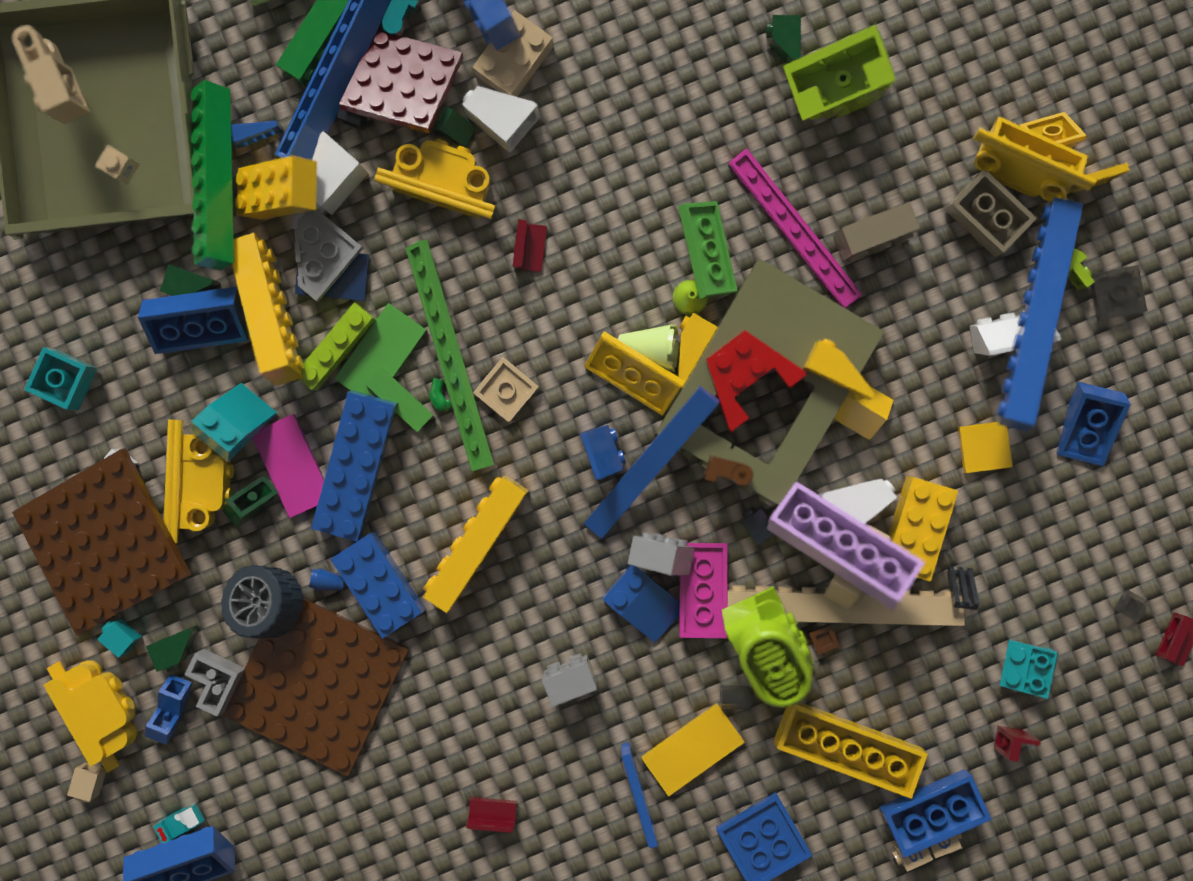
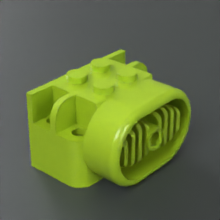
[783,24,896,121]
[722,586,814,707]

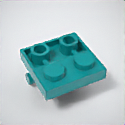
[999,640,1059,699]

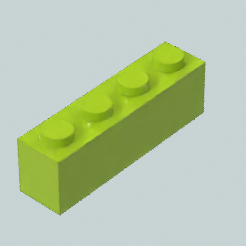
[299,302,376,391]

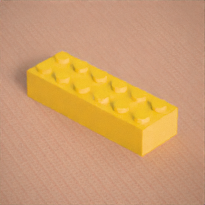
[232,233,304,386]
[423,475,529,613]
[773,702,928,799]

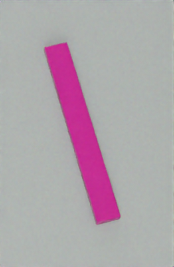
[728,148,863,308]

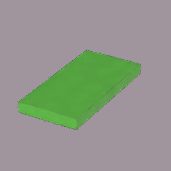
[678,201,738,299]
[334,303,427,398]

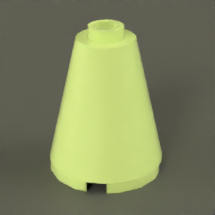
[618,325,679,372]

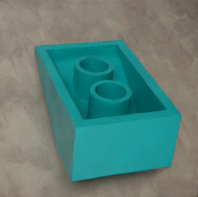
[191,383,277,462]

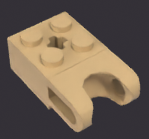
[13,26,91,124]

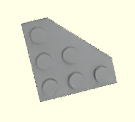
[292,209,363,302]

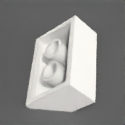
[970,310,1061,355]

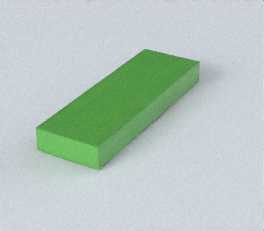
[365,367,434,432]

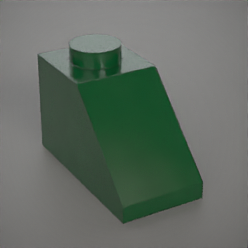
[765,15,801,64]
[431,105,477,148]
[160,264,220,297]
[222,475,279,528]
[146,625,199,673]

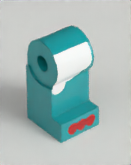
[382,0,420,36]
[153,803,205,843]

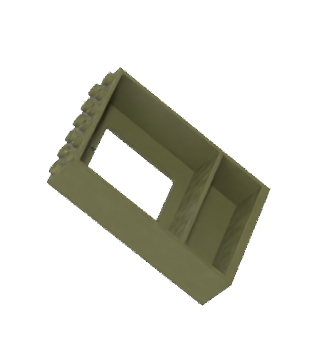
[655,258,884,507]

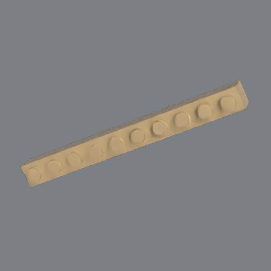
[727,585,965,626]

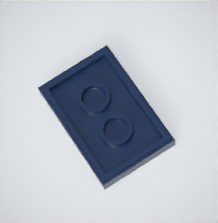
[295,253,370,302]

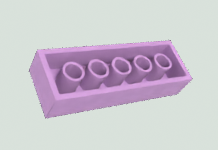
[767,482,925,611]

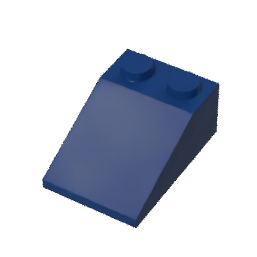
[1057,382,1131,466]
[580,425,626,480]
[603,565,679,642]

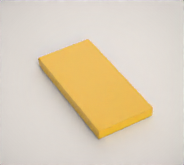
[584,331,685,416]
[641,703,745,796]

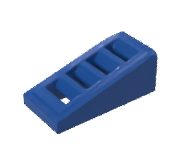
[231,120,284,148]

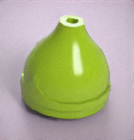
[673,280,708,315]

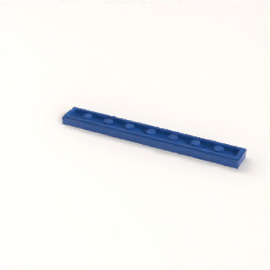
[584,386,719,538]

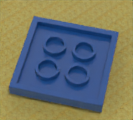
[716,792,813,881]

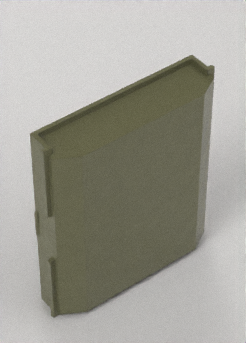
[0,0,194,240]

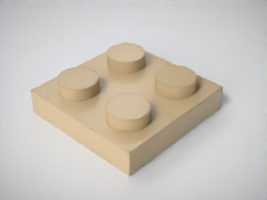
[473,357,539,423]

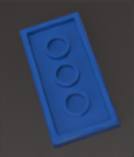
[621,742,658,848]

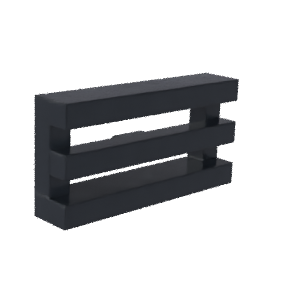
[947,566,980,610]

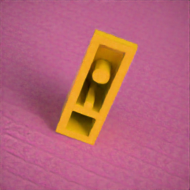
[677,313,717,387]
[803,339,876,400]

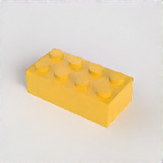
[235,156,317,220]
[888,476,958,582]

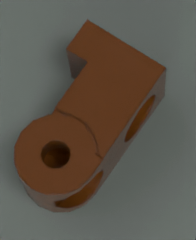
[704,455,753,485]

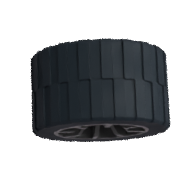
[221,565,304,638]

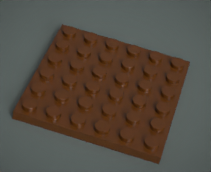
[12,448,191,636]
[222,597,410,776]

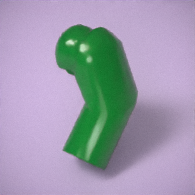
[429,378,451,412]

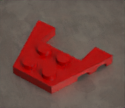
[706,330,807,431]

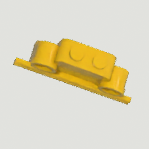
[972,117,1096,202]
[374,139,496,219]
[164,420,234,543]
[43,660,137,773]

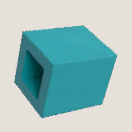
[97,618,143,658]

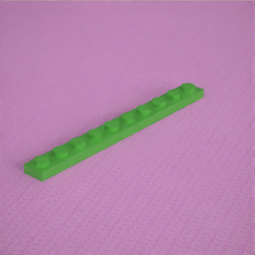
[405,240,494,471]

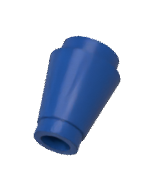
[309,568,344,591]

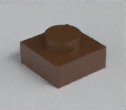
[808,623,840,655]

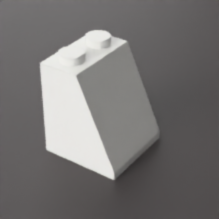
[462,86,540,153]
[312,131,368,215]
[817,479,897,524]

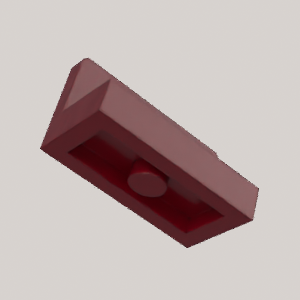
[512,219,547,272]
[1155,612,1193,666]
[994,725,1041,762]
[466,797,517,833]

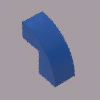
[145,674,192,745]

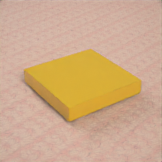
[1067,162,1130,194]
[958,421,1013,473]

